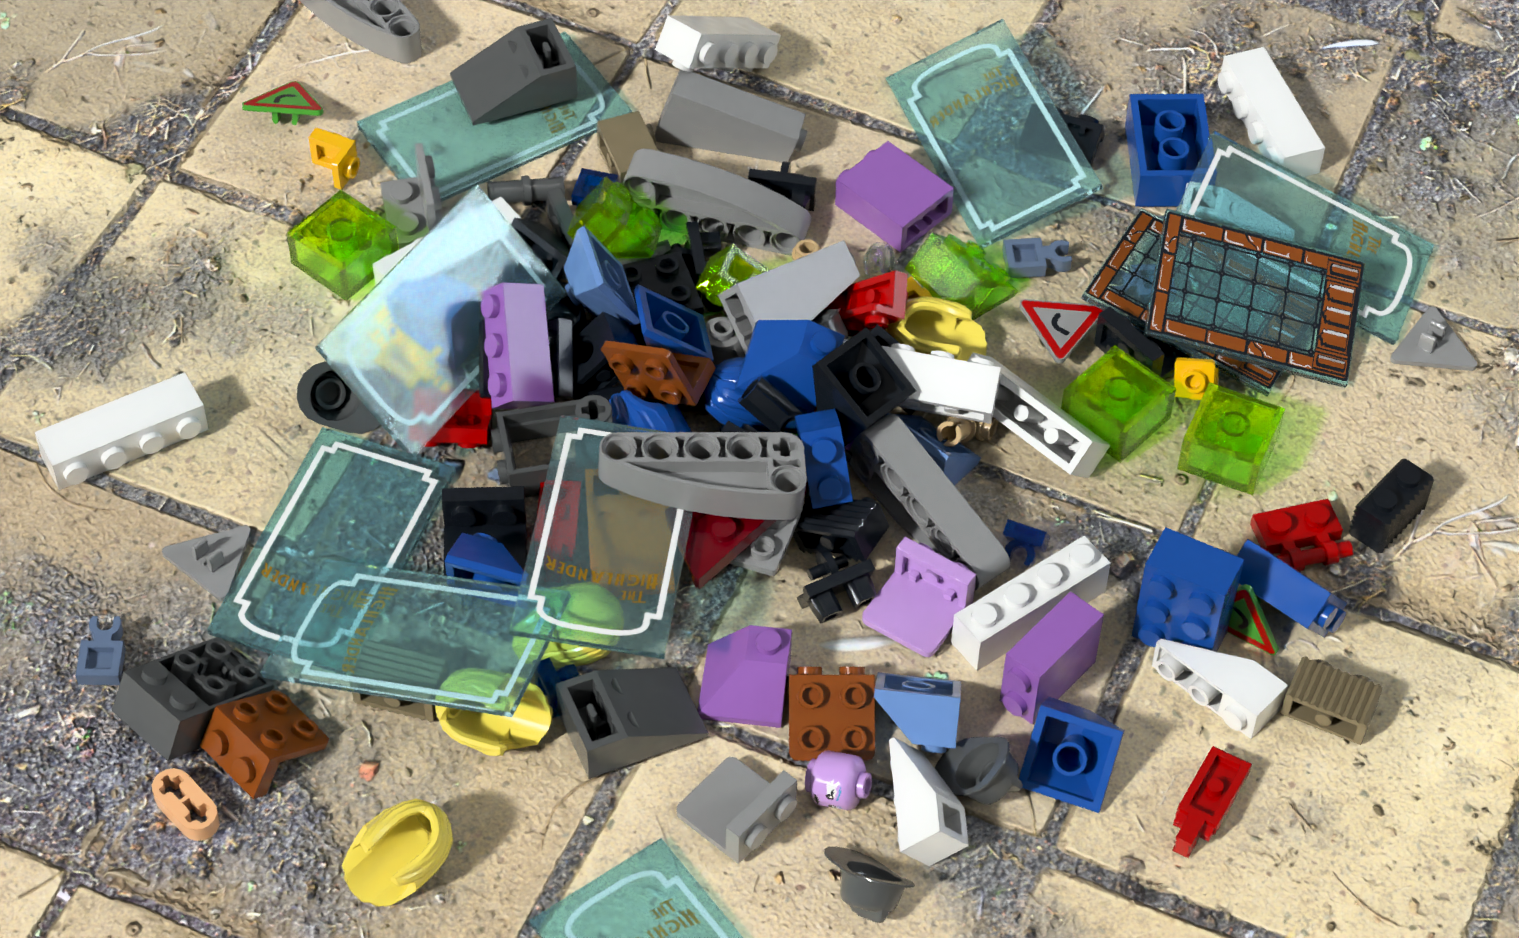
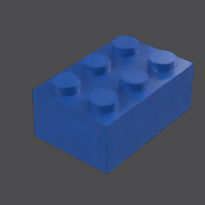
[1125,94,1216,207]
[1131,527,1244,652]

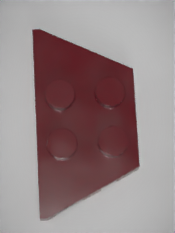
[665,482,808,590]

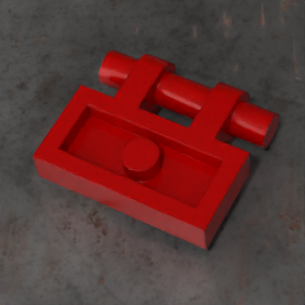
[1250,499,1353,572]

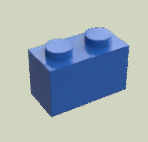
[795,408,853,509]

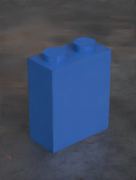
[1237,539,1347,638]

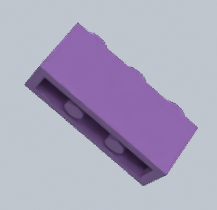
[481,282,554,409]

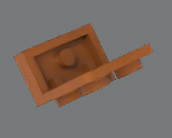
[601,341,716,406]
[788,667,875,761]
[200,690,329,799]

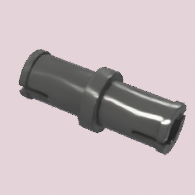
[487,175,565,206]

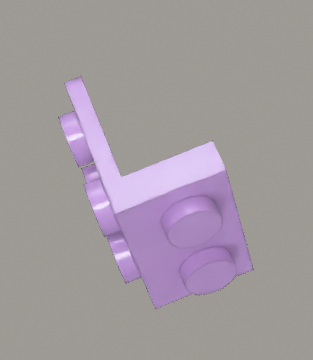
[862,536,976,657]

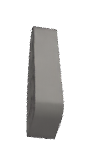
[299,0,422,63]
[622,149,812,255]
[849,413,1011,590]
[598,432,807,520]

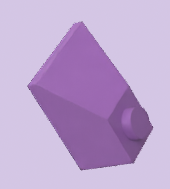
[698,625,792,728]

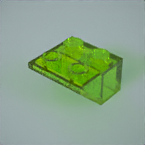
[567,177,662,258]
[904,232,1018,320]

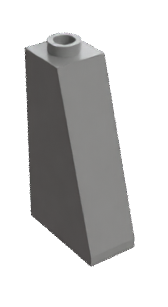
[655,69,807,162]
[718,240,860,355]

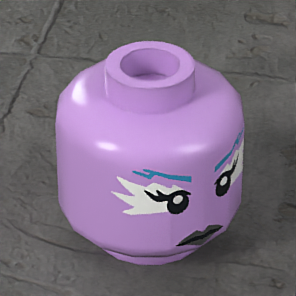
[805,750,872,810]

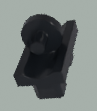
[748,161,817,211]
[664,221,727,296]
[797,549,877,623]

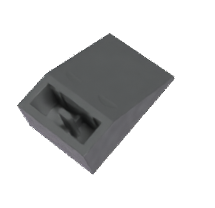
[450,18,578,126]
[112,637,274,761]
[556,667,708,779]

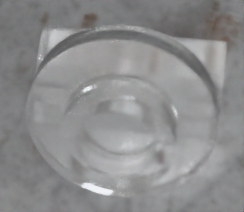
[864,242,905,278]

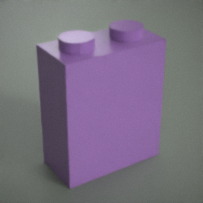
[835,141,954,253]
[1000,591,1104,725]

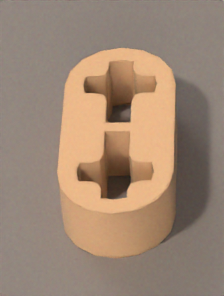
[152,768,220,841]

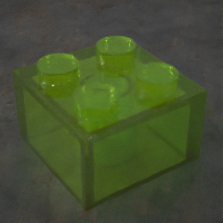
[287,190,399,301]
[1061,345,1176,462]
[1177,382,1285,496]

